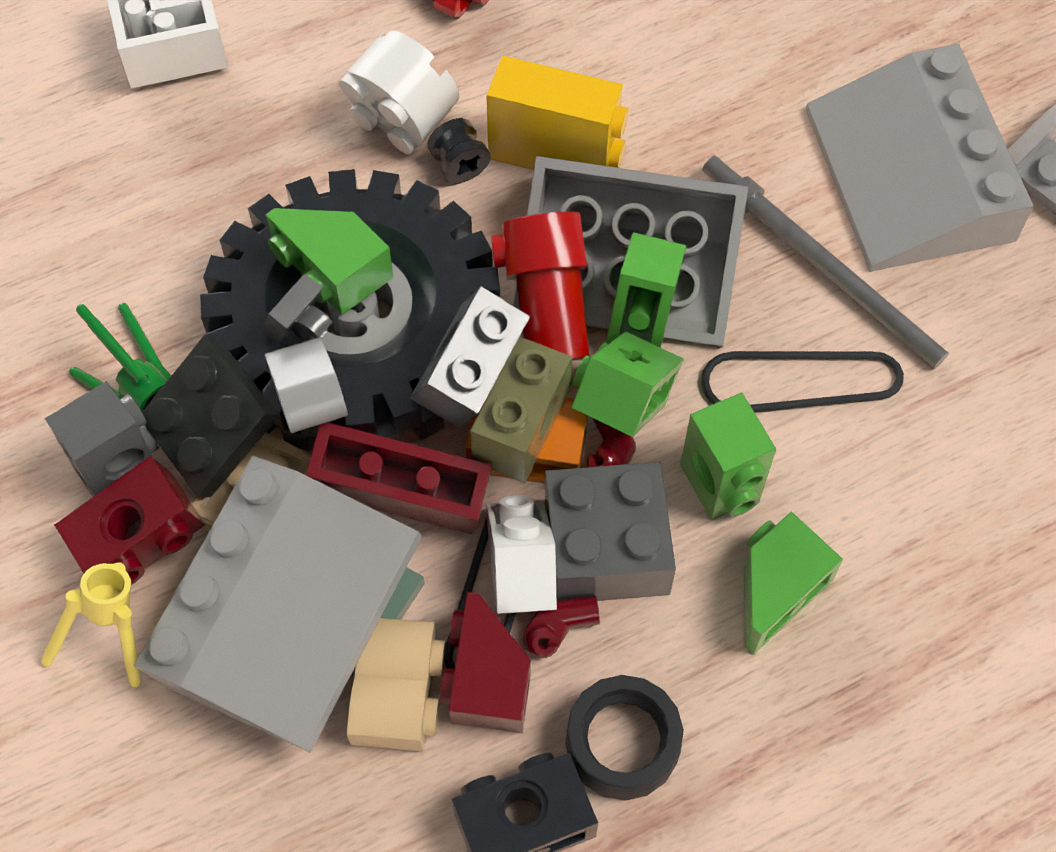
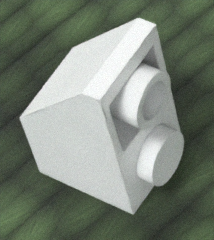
[486,495,557,614]

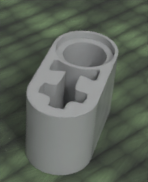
[265,337,348,433]

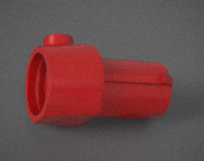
[491,212,590,361]

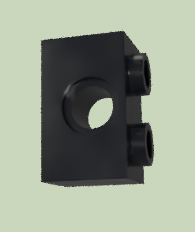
[452,752,598,852]

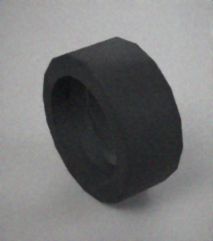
[565,675,684,800]

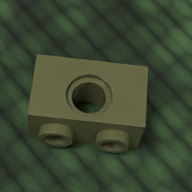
[470,336,572,483]

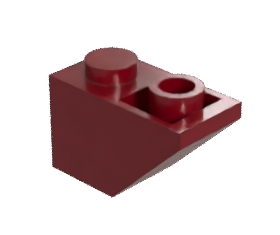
[440,592,531,733]

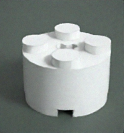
[338,30,459,155]

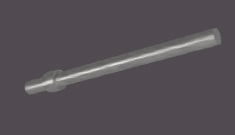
[702,155,949,369]

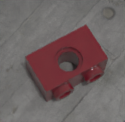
[54,456,205,585]

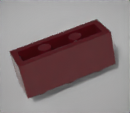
[306,422,492,534]

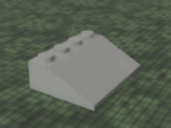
[805,44,1034,272]
[513,156,748,347]
[134,456,422,753]

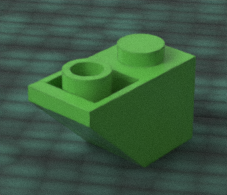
[266,208,393,315]

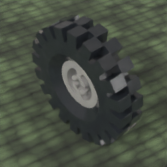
[200,169,500,452]

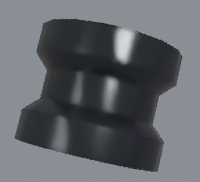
[427,118,491,183]

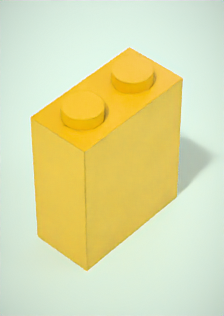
[486,55,629,170]

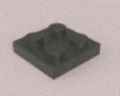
[142,335,280,497]

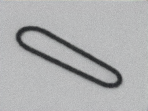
[701,351,904,412]

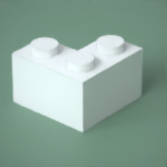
[107,0,228,89]

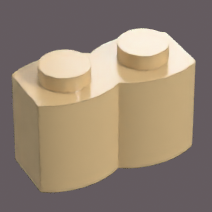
[347,618,446,751]

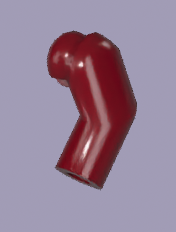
[587,418,636,467]

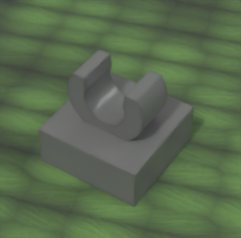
[261,274,332,346]

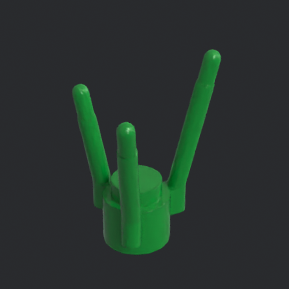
[69,303,172,412]

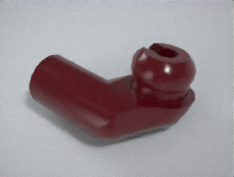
[523,596,600,658]

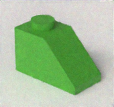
[606,232,686,348]
[744,511,843,655]

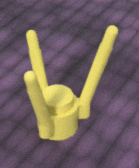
[41,563,141,687]

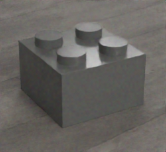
[545,462,676,601]

